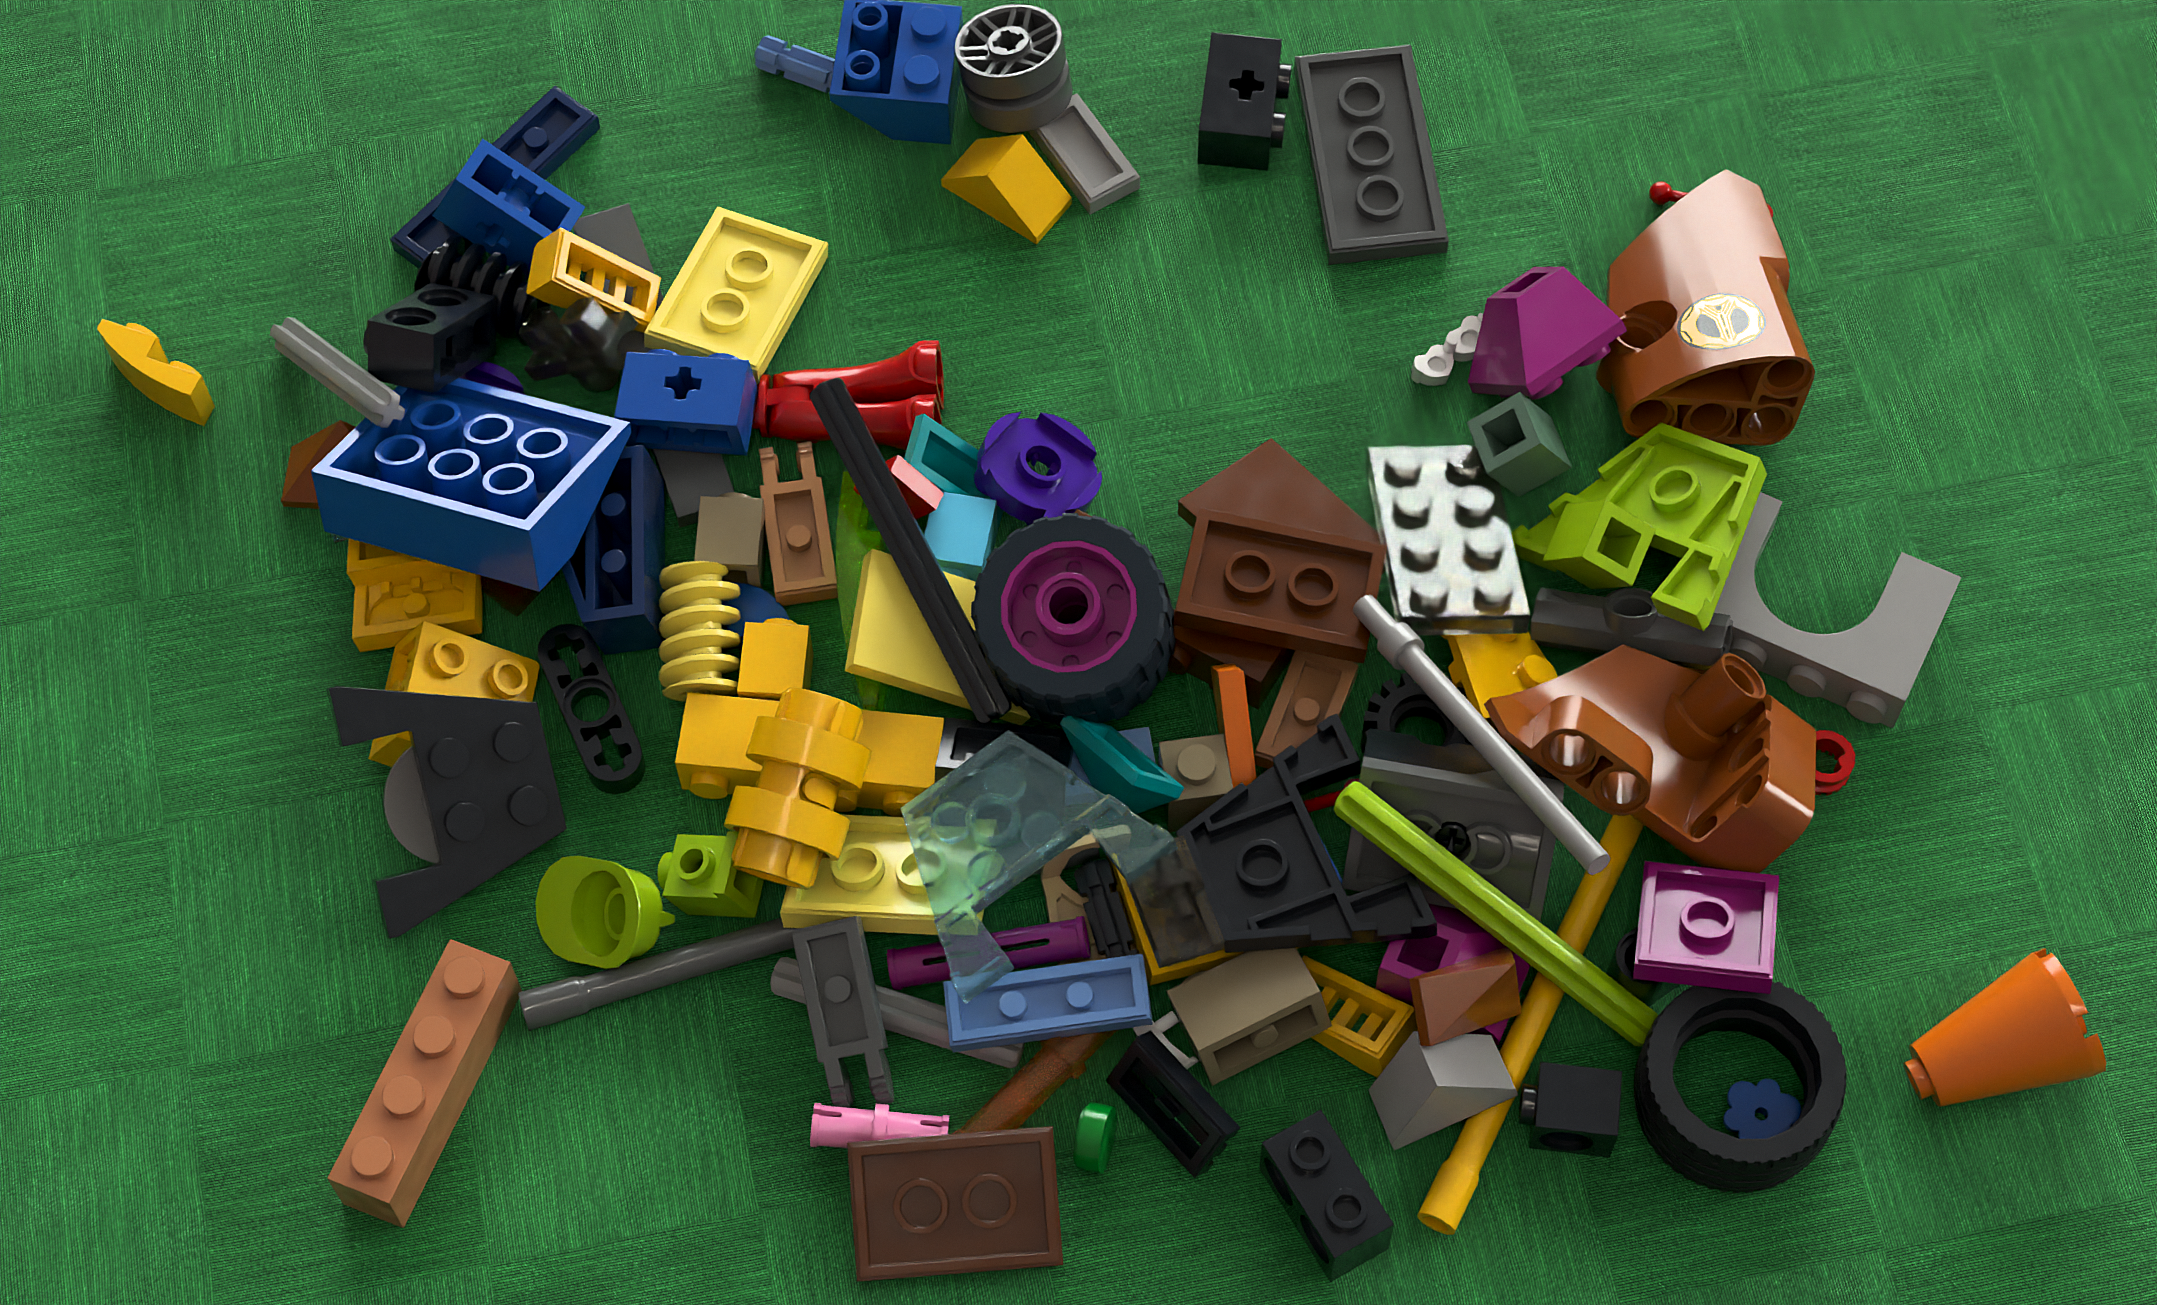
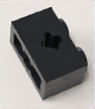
[1197,32,1292,171]

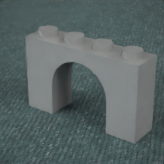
[1714,492,1961,728]

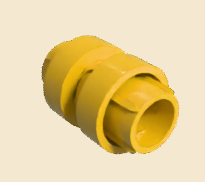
[724,687,872,890]

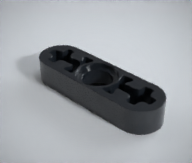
[538,624,645,794]

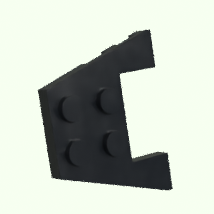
[326,686,567,939]
[1176,714,1438,953]

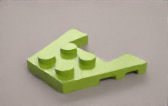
[1505,423,1767,631]

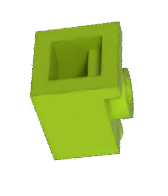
[657,831,764,918]

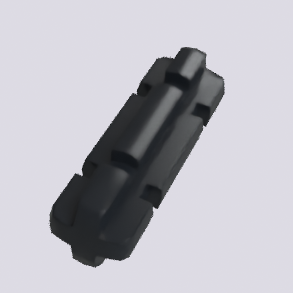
[1074,859,1140,959]

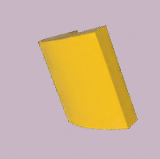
[346,538,483,652]

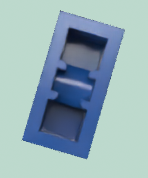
[432,138,585,278]
[614,349,759,455]

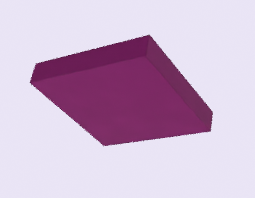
[1633,861,1779,994]

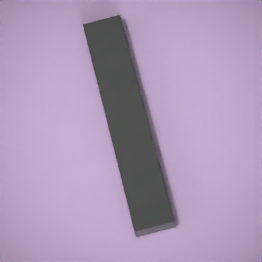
[573,203,734,528]

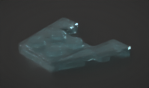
[901,730,1178,1004]

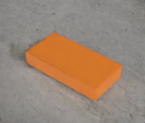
[1211,663,1257,788]

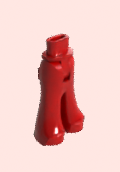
[752,340,944,450]

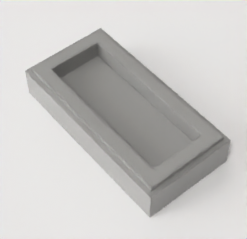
[1028,93,1140,215]

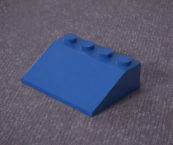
[311,378,631,592]

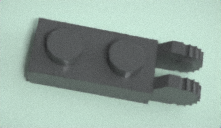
[792,916,895,1108]

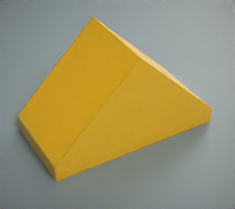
[941,134,1072,245]

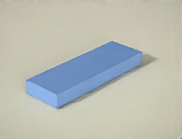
[943,954,1153,1053]

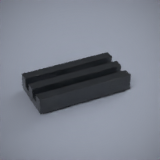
[1105,1030,1241,1178]

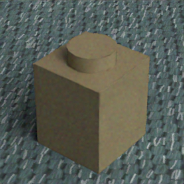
[694,492,767,589]
[1158,734,1233,833]

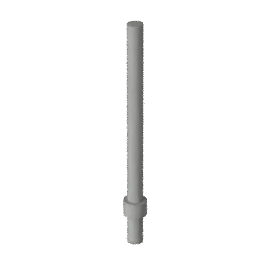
[1353,595,1610,875]

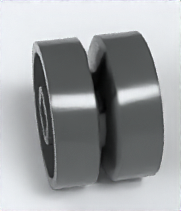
[955,4,1073,133]

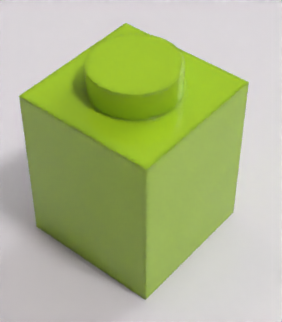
[1542,499,1656,589]

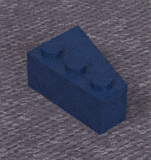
[562,445,666,655]

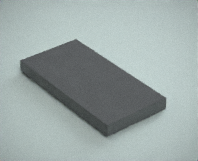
[1294,44,1449,265]

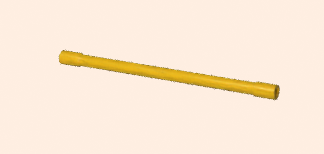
[1417,667,1706,1235]

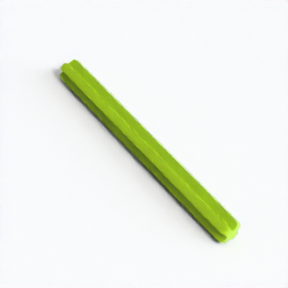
[1334,781,1658,1047]

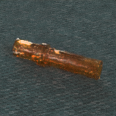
[952,1029,1121,1134]

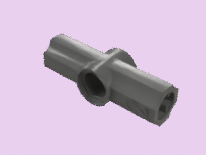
[1531,588,1733,670]

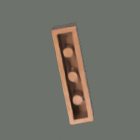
[327,939,522,1228]

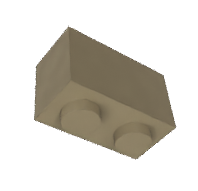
[1166,948,1332,1086]

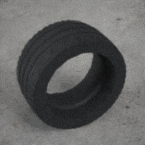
[1634,982,1847,1193]

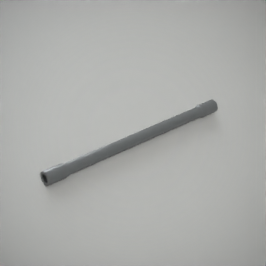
[518,821,1100,1031]

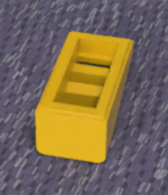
[526,227,661,333]
[1302,955,1418,1078]

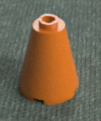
[1903,948,2106,1107]

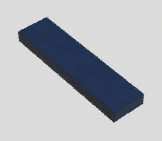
[390,86,600,269]

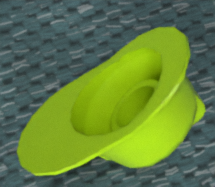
[535,856,675,969]

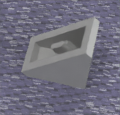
[1368,1031,1518,1151]

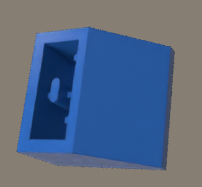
[829,0,963,144]

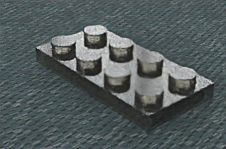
[1366,445,1530,635]

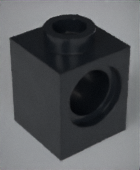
[1518,1062,1622,1158]

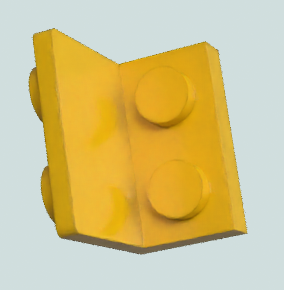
[368,620,540,767]

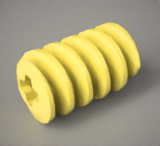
[659,561,741,702]

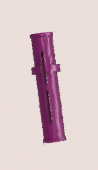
[887,916,1091,991]

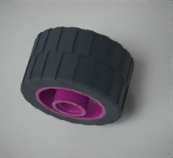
[971,513,1176,727]

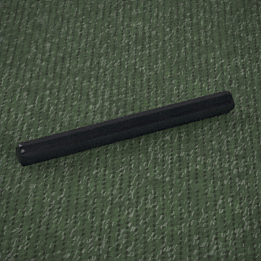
[810,378,1012,723]

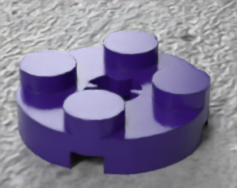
[974,412,1102,526]

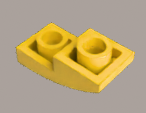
[97,319,215,426]

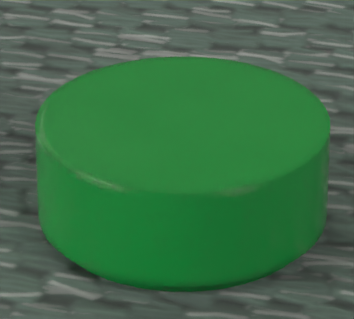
[1073,1102,1117,1174]

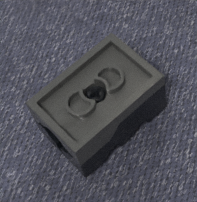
[1342,728,1564,922]

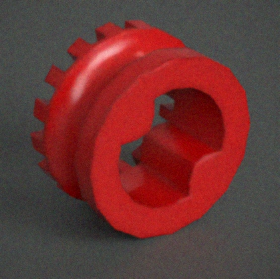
[1815,730,1855,796]

